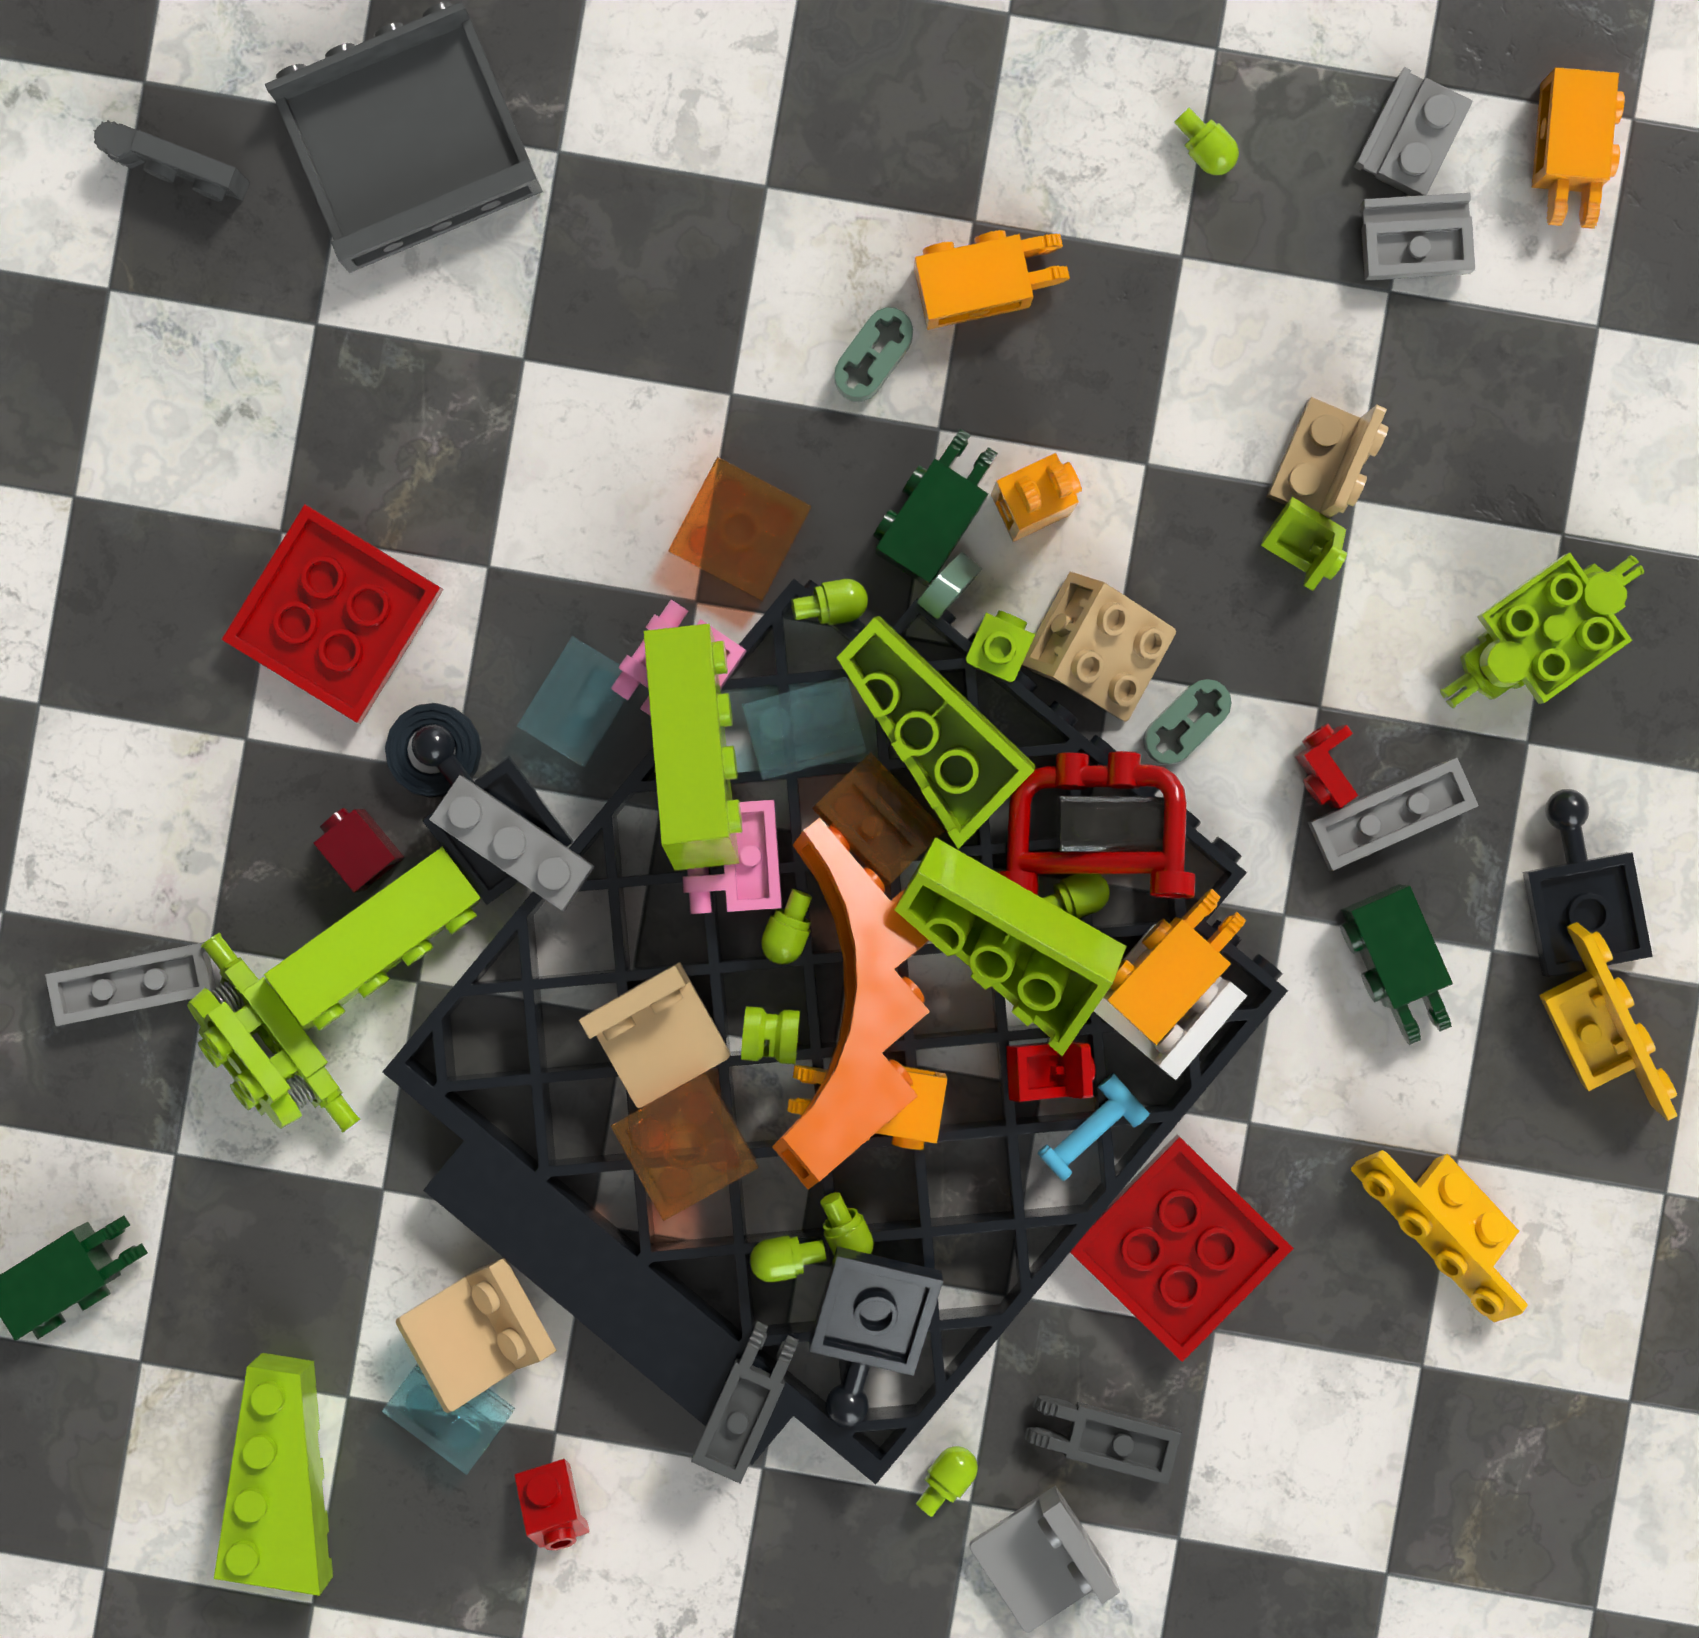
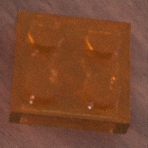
[668,457,812,602]
[611,1071,759,1221]

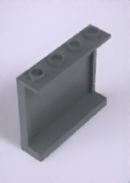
[265,1,543,273]

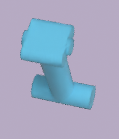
[1038,1073,1150,1181]

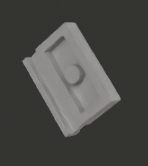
[1353,67,1473,196]
[1360,193,1475,281]

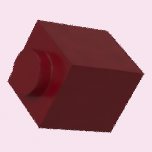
[314,808,405,892]

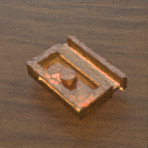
[812,752,945,887]

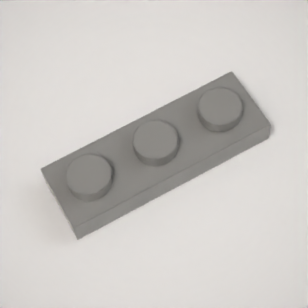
[1308,757,1479,871]
[429,775,595,911]
[45,942,217,1026]

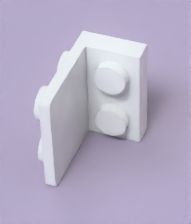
[1094,924,1247,1080]

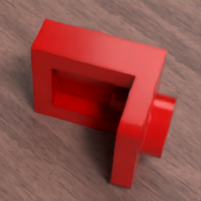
[1295,723,1359,808]
[1006,1042,1095,1102]
[514,1458,590,1550]

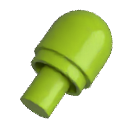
[1174,107,1239,175]
[791,579,868,625]
[1043,874,1110,919]
[761,889,812,965]
[821,1192,874,1255]
[750,1235,827,1282]
[916,1446,978,1517]

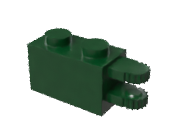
[873,429,998,588]
[1340,884,1453,1045]
[0,1215,148,1341]

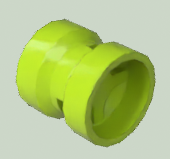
[741,1006,800,1065]

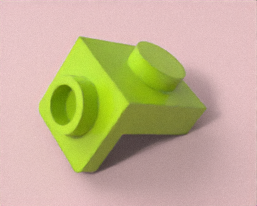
[1261,497,1347,591]
[965,610,1035,683]

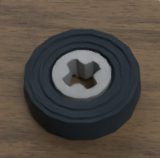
[385,703,482,798]

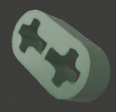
[834,307,913,402]
[917,552,982,620]
[1143,679,1232,765]

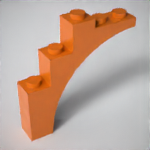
[772,817,930,1189]

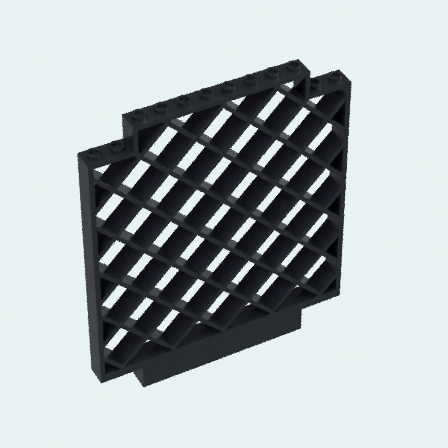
[382,579,1288,1485]

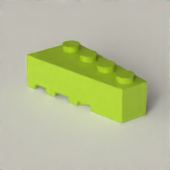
[836,616,1035,849]
[643,624,743,871]
[895,837,1126,1056]
[264,847,481,1032]
[214,1353,333,1596]

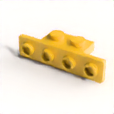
[1539,922,1678,1121]
[1351,1150,1528,1322]

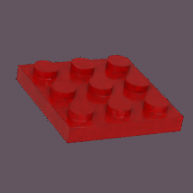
[221,504,444,724]
[1070,1134,1294,1362]

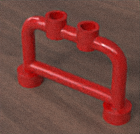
[997,751,1195,898]

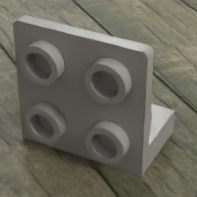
[969,1485,1120,1633]

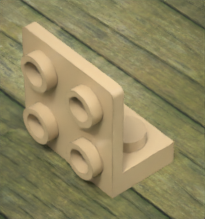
[1266,397,1389,518]
[1022,571,1176,721]
[579,962,731,1108]
[396,1258,557,1413]

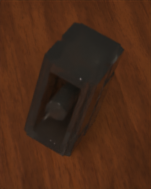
[1055,796,1164,852]

